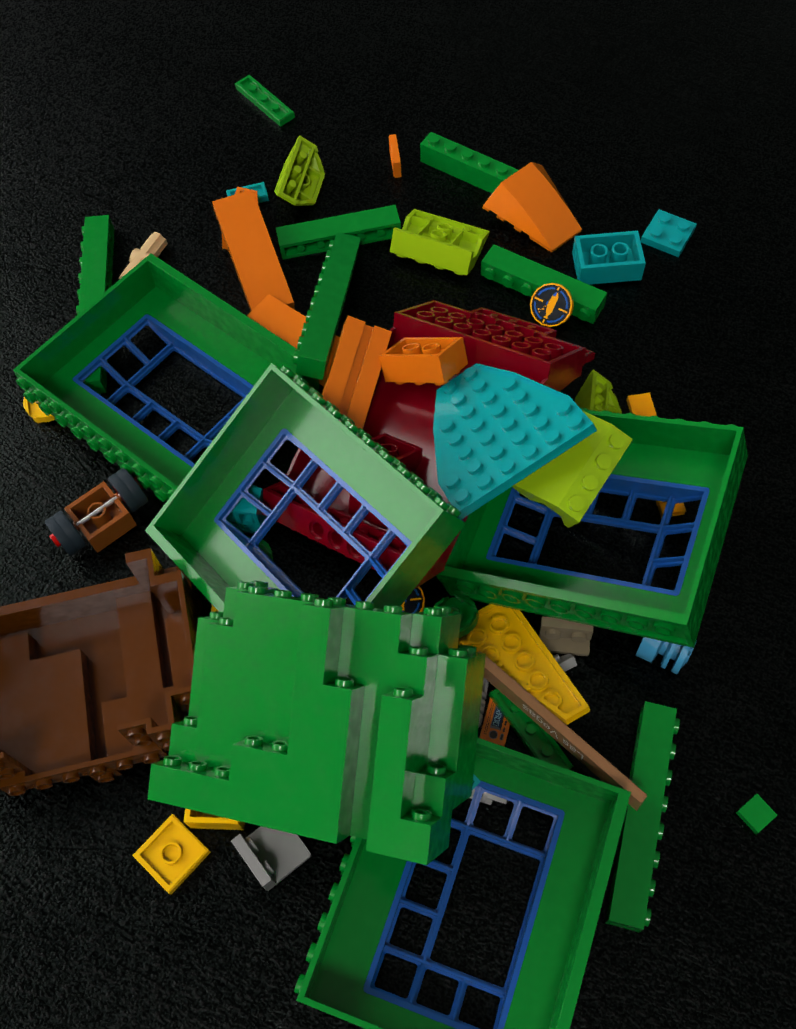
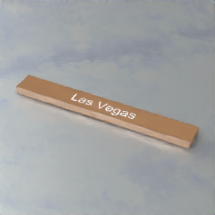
[479,651,647,811]

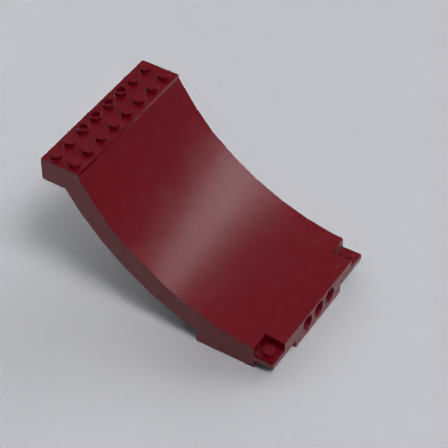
[262,300,595,589]

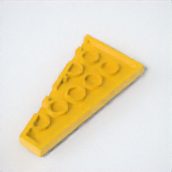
[458,604,590,725]

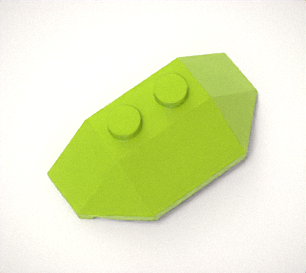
[274,135,325,206]
[575,369,622,414]

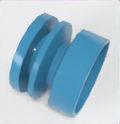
[635,637,697,674]

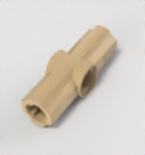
[119,232,168,279]

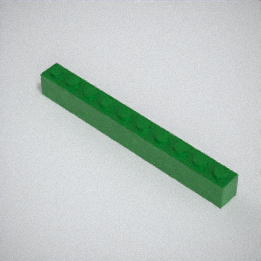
[76,215,115,394]
[293,232,361,380]

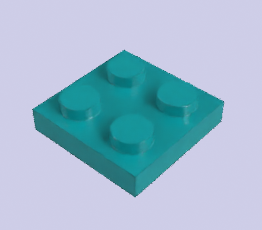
[641,209,697,257]

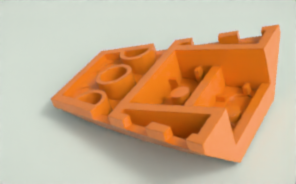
[482,162,582,253]

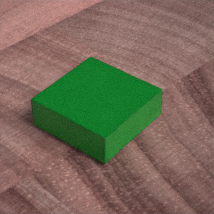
[736,794,777,834]

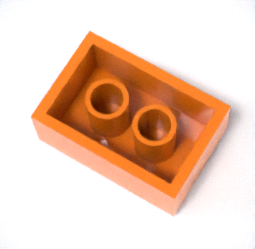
[379,337,468,386]

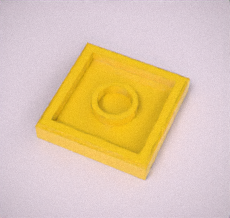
[132,814,211,895]

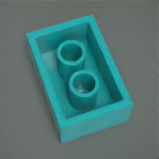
[572,231,646,285]

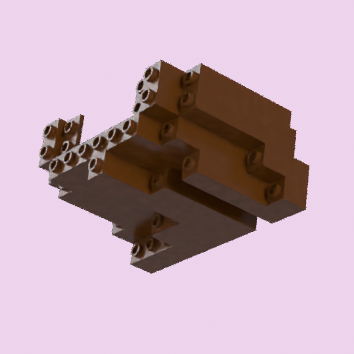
[0,548,203,796]

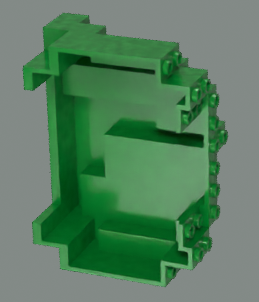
[148,581,486,865]

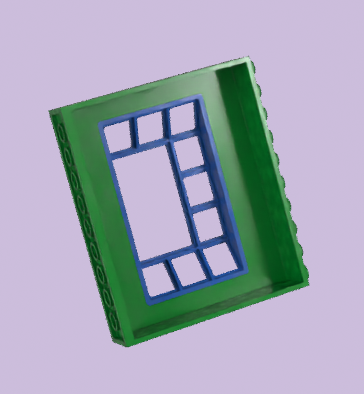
[13,253,320,502]
[145,363,466,613]
[436,408,748,648]
[294,737,631,1029]

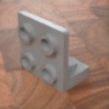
[231,826,311,891]

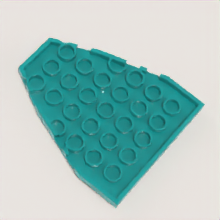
[433,363,597,519]

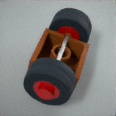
[45,468,148,556]

